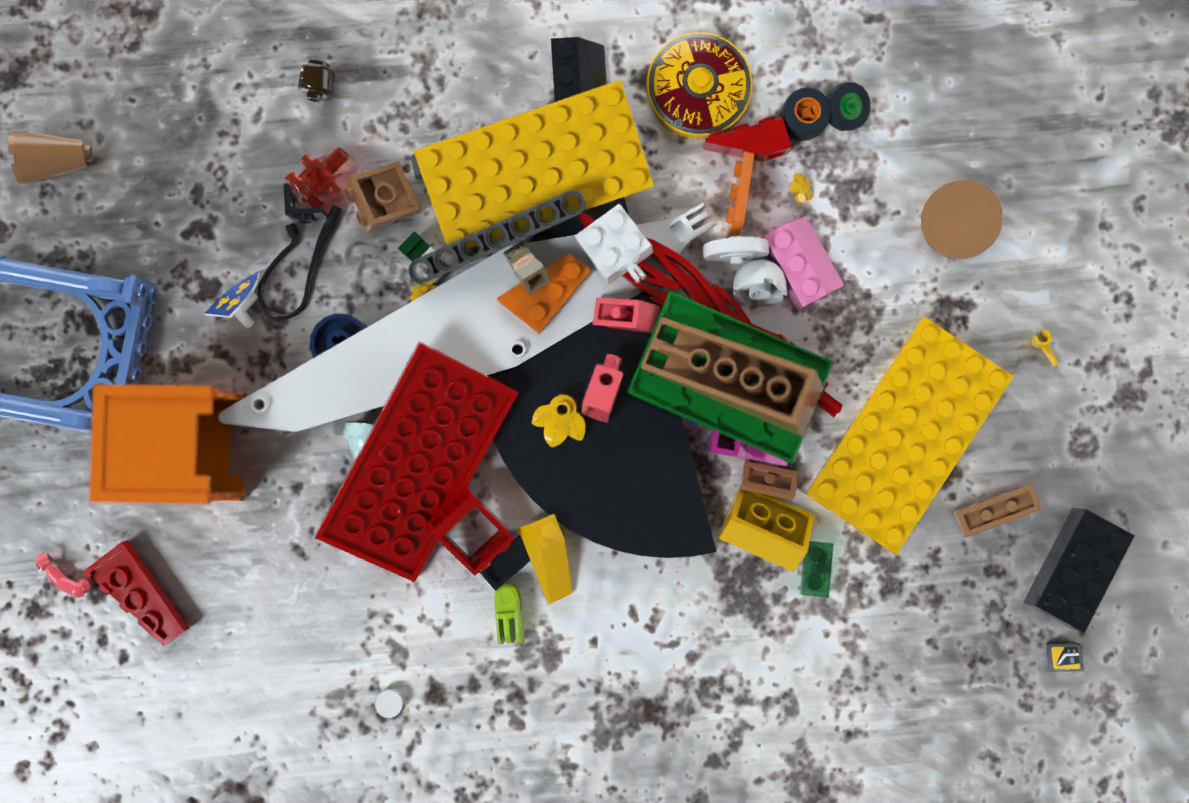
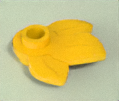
[532,394,586,447]

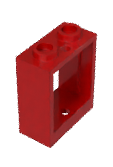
[426,486,515,576]

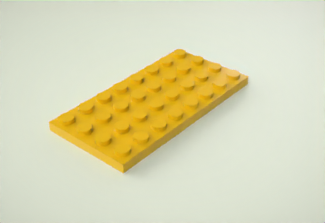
[414,80,654,255]
[805,317,1014,555]

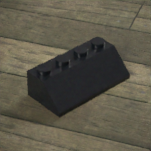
[551,37,607,102]

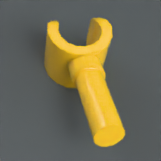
[1031,330,1059,367]

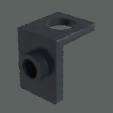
[283,183,327,224]

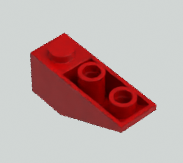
[703,116,792,162]

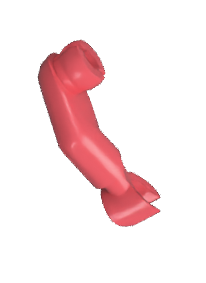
[36,551,92,598]

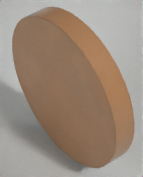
[921,180,1003,260]

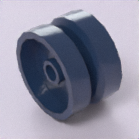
[309,313,368,358]

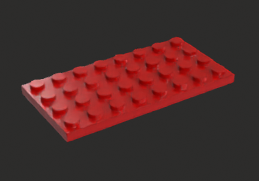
[315,341,518,582]

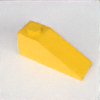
[518,514,572,604]

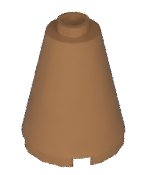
[8,130,93,185]

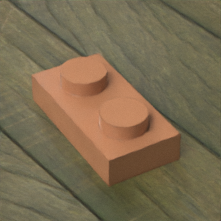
[740,461,798,500]

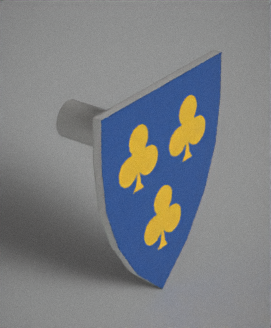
[204,272,260,328]

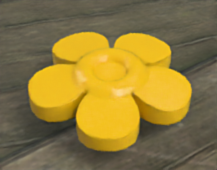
[789,173,813,204]
[410,280,438,302]

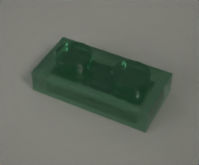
[800,541,834,598]

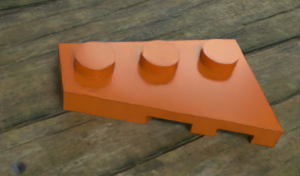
[726,151,755,238]
[496,253,591,334]

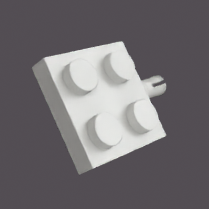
[574,204,653,284]

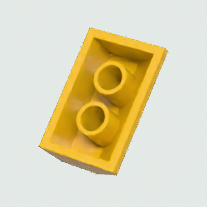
[719,485,815,572]

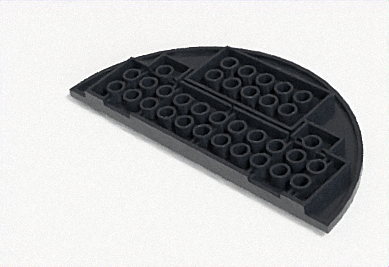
[487,197,717,558]

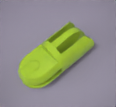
[494,584,525,644]

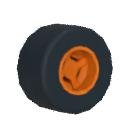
[780,88,831,141]

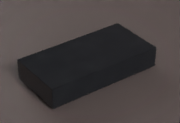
[479,534,531,591]

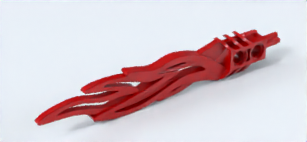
[579,213,843,418]

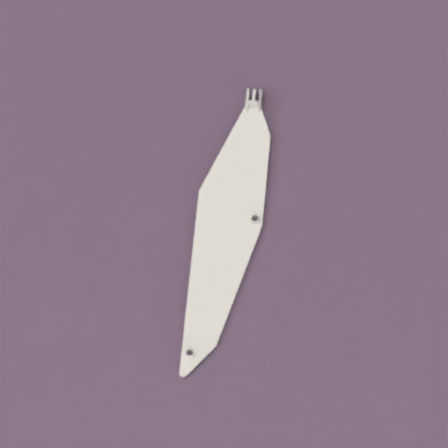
[219,202,718,432]

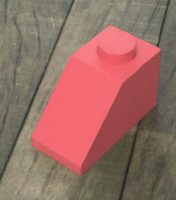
[592,298,659,333]

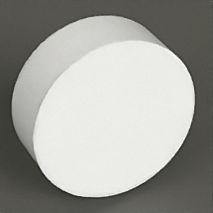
[375,688,404,718]

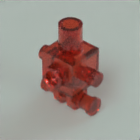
[284,146,350,208]

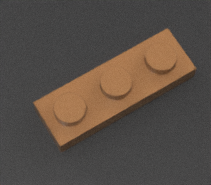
[953,484,1042,537]

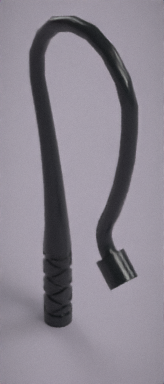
[257,205,342,319]

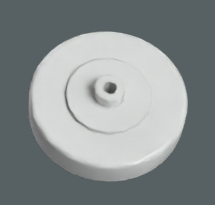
[703,235,769,265]

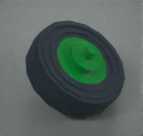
[826,82,871,131]

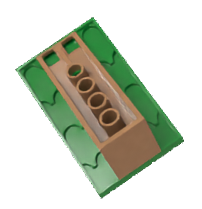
[627,291,834,464]

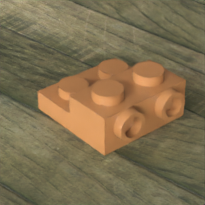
[345,161,421,233]

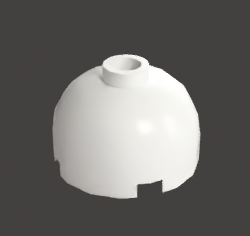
[733,258,787,307]

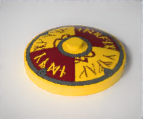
[646,32,753,139]

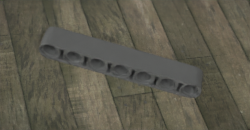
[408,190,585,283]

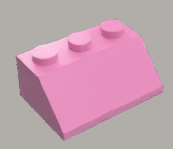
[762,216,845,311]

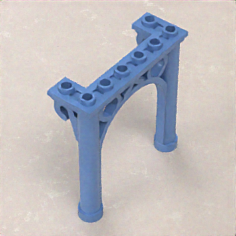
[0,255,158,433]

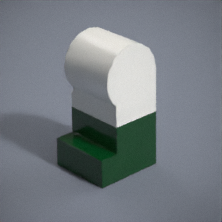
[398,231,450,284]

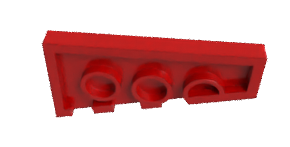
[81,540,189,646]

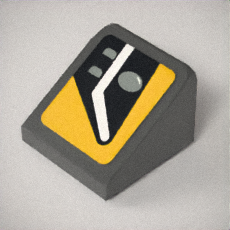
[1046,641,1084,672]

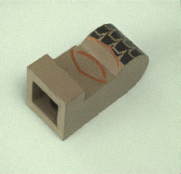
[503,241,551,295]

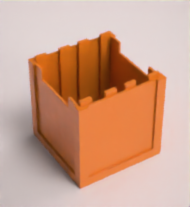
[89,384,247,504]

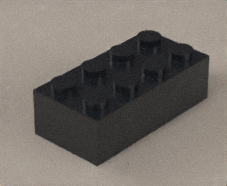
[1023,508,1135,633]

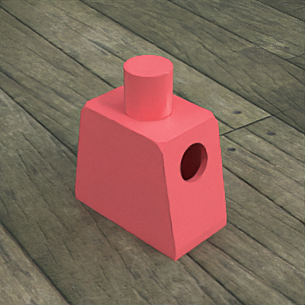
[581,354,623,423]

